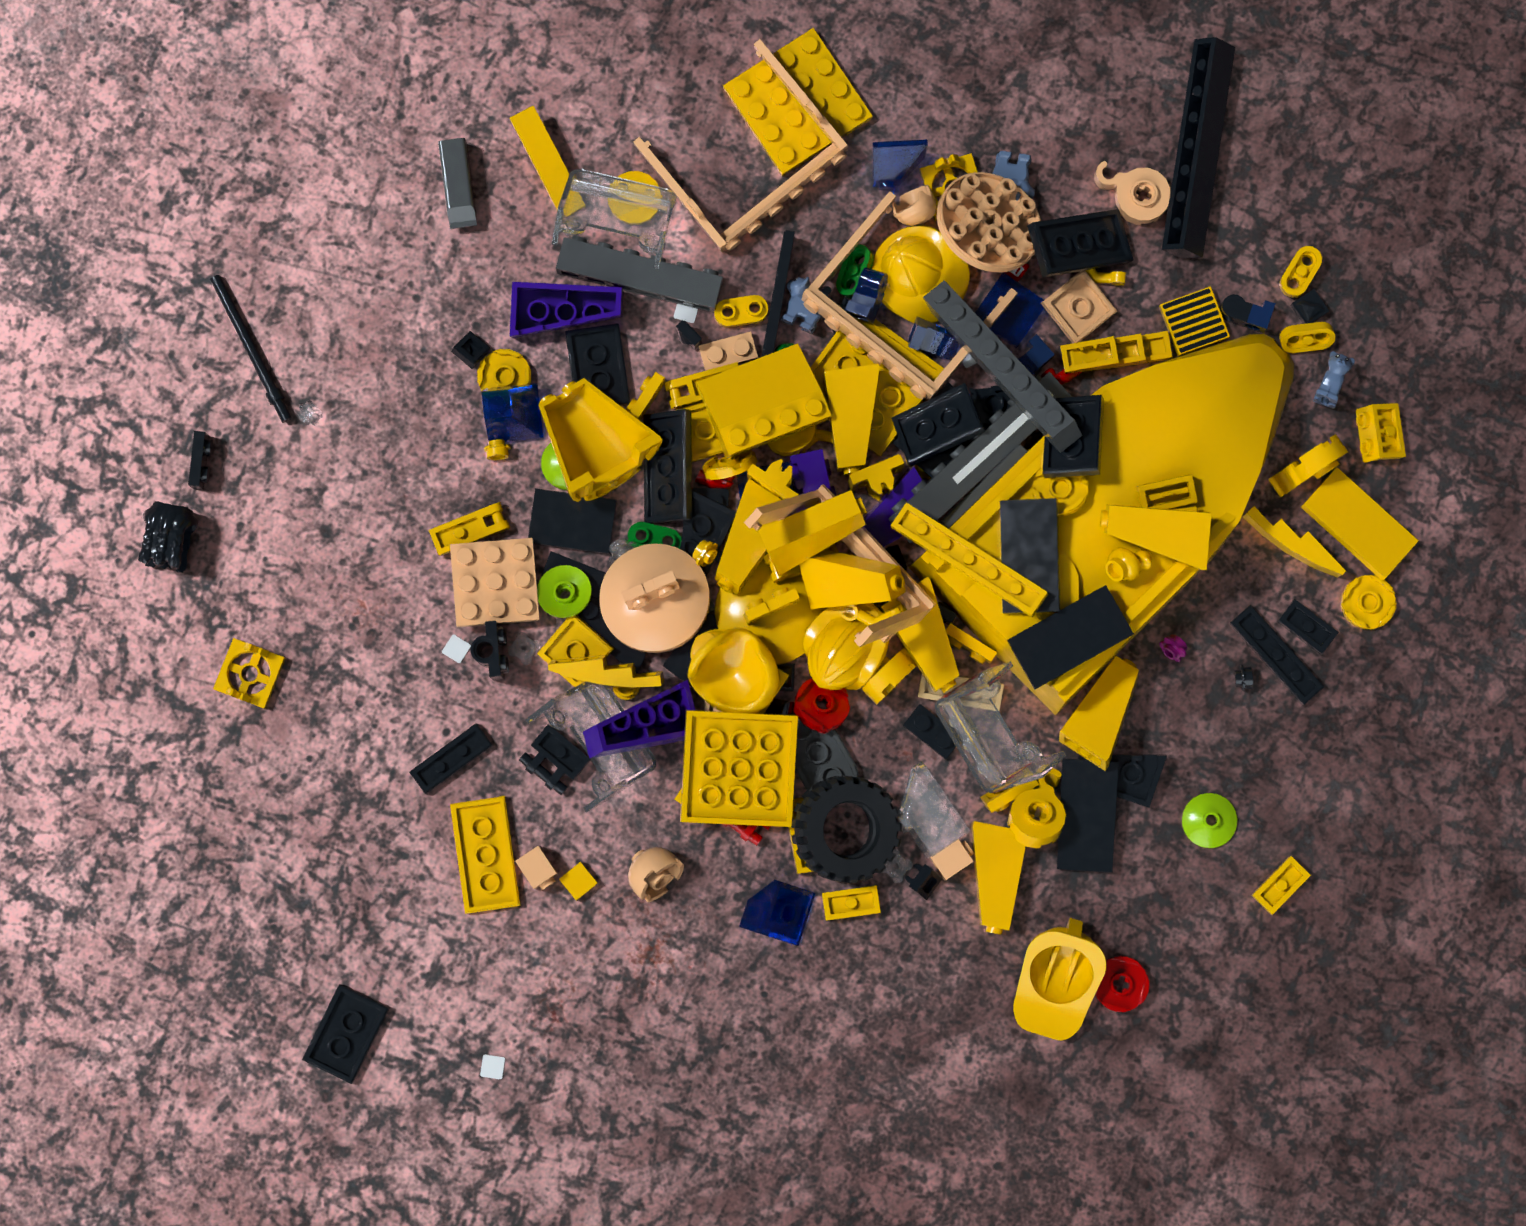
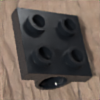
[470,621,509,681]

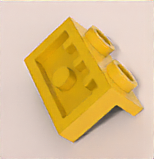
[1356,403,1406,463]

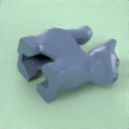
[992,151,1035,201]
[781,277,832,335]
[1313,351,1355,409]

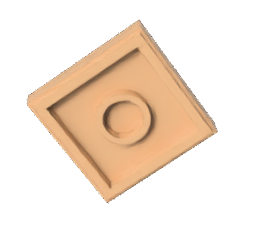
[1041,271,1117,343]

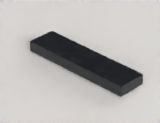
[1229,605,1324,706]

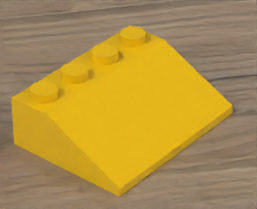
[696,343,832,459]

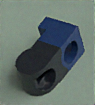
[1219,294,1276,333]

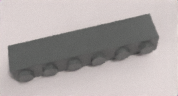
[556,235,723,313]

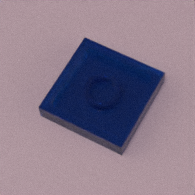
[975,272,1045,349]

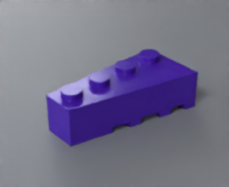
[510,282,624,338]
[583,680,695,759]

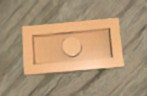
[698,331,758,371]

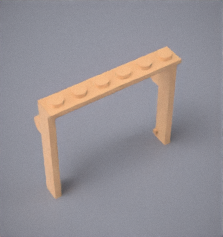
[633,39,848,252]
[801,191,1018,400]
[744,484,936,647]

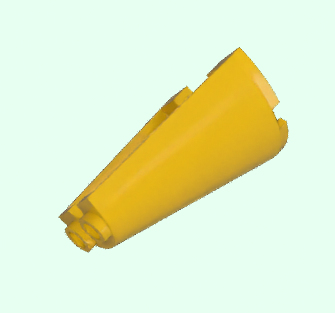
[538,378,663,502]

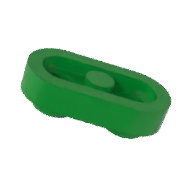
[836,244,874,299]
[628,522,682,549]

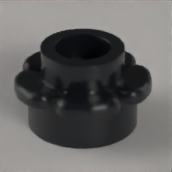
[1235,664,1253,691]

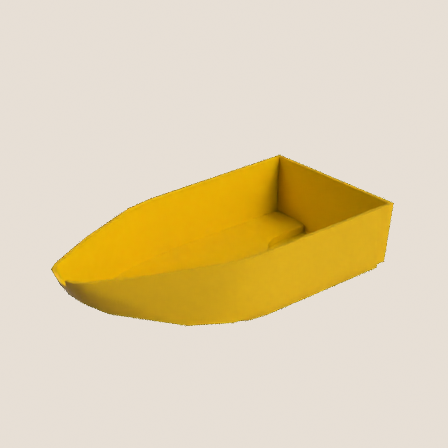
[909,334,1294,716]

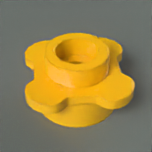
[692,540,718,567]

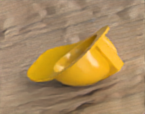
[1013,918,1106,1041]

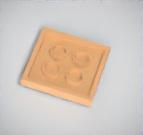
[450,538,539,627]

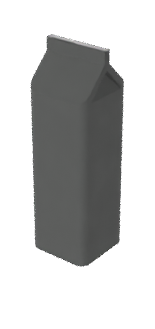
[438,138,477,229]

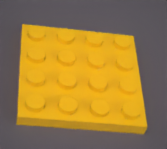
[723,28,873,177]
[810,318,944,457]
[680,710,798,827]

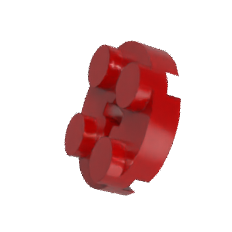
[793,679,850,734]
[1095,956,1149,1012]

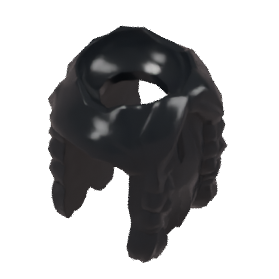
[138,501,198,573]

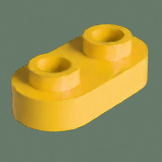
[1279,246,1322,298]
[714,295,768,328]
[1279,322,1336,353]

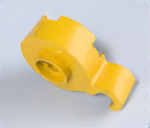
[1268,434,1348,497]
[862,648,917,705]
[1007,768,1066,849]

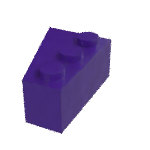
[789,449,837,496]
[864,466,922,547]

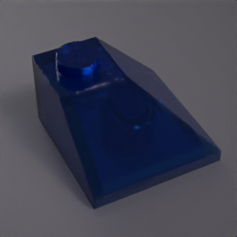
[871,139,928,191]
[481,383,544,442]
[739,880,815,946]

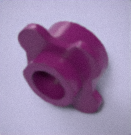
[1159,634,1187,662]

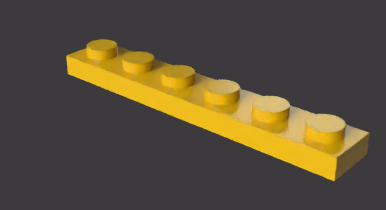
[891,502,1048,617]

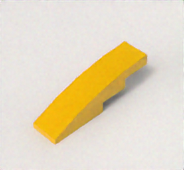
[509,105,586,219]
[1060,331,1172,373]
[1242,506,1346,578]
[548,655,664,687]

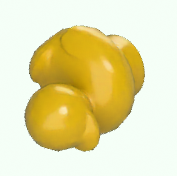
[1105,548,1152,582]

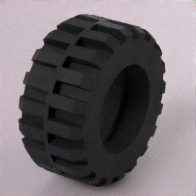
[791,776,902,883]

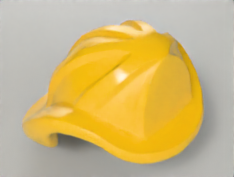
[803,603,889,690]
[687,628,780,713]

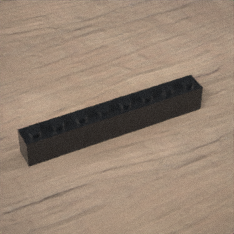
[1162,37,1235,258]

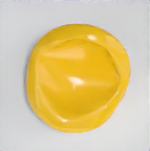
[870,225,970,323]

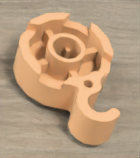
[1094,161,1170,225]

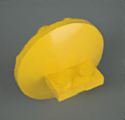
[715,559,825,665]

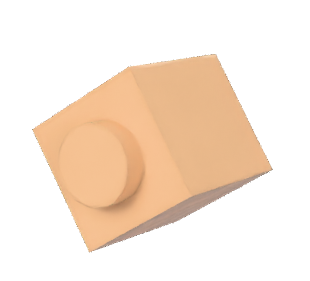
[929,839,974,881]
[515,846,558,890]

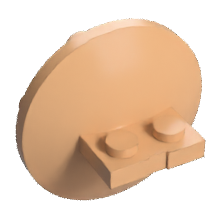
[937,172,1041,272]
[599,544,710,653]

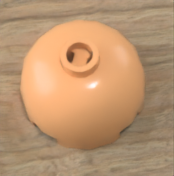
[628,847,684,902]

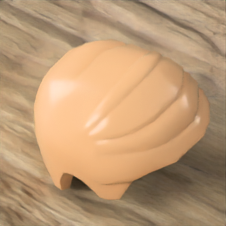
[892,185,937,226]

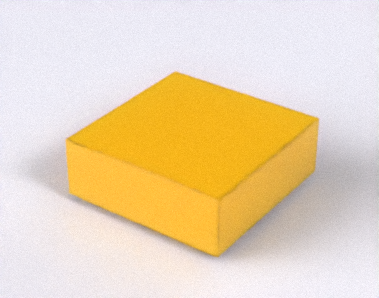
[559,862,598,901]

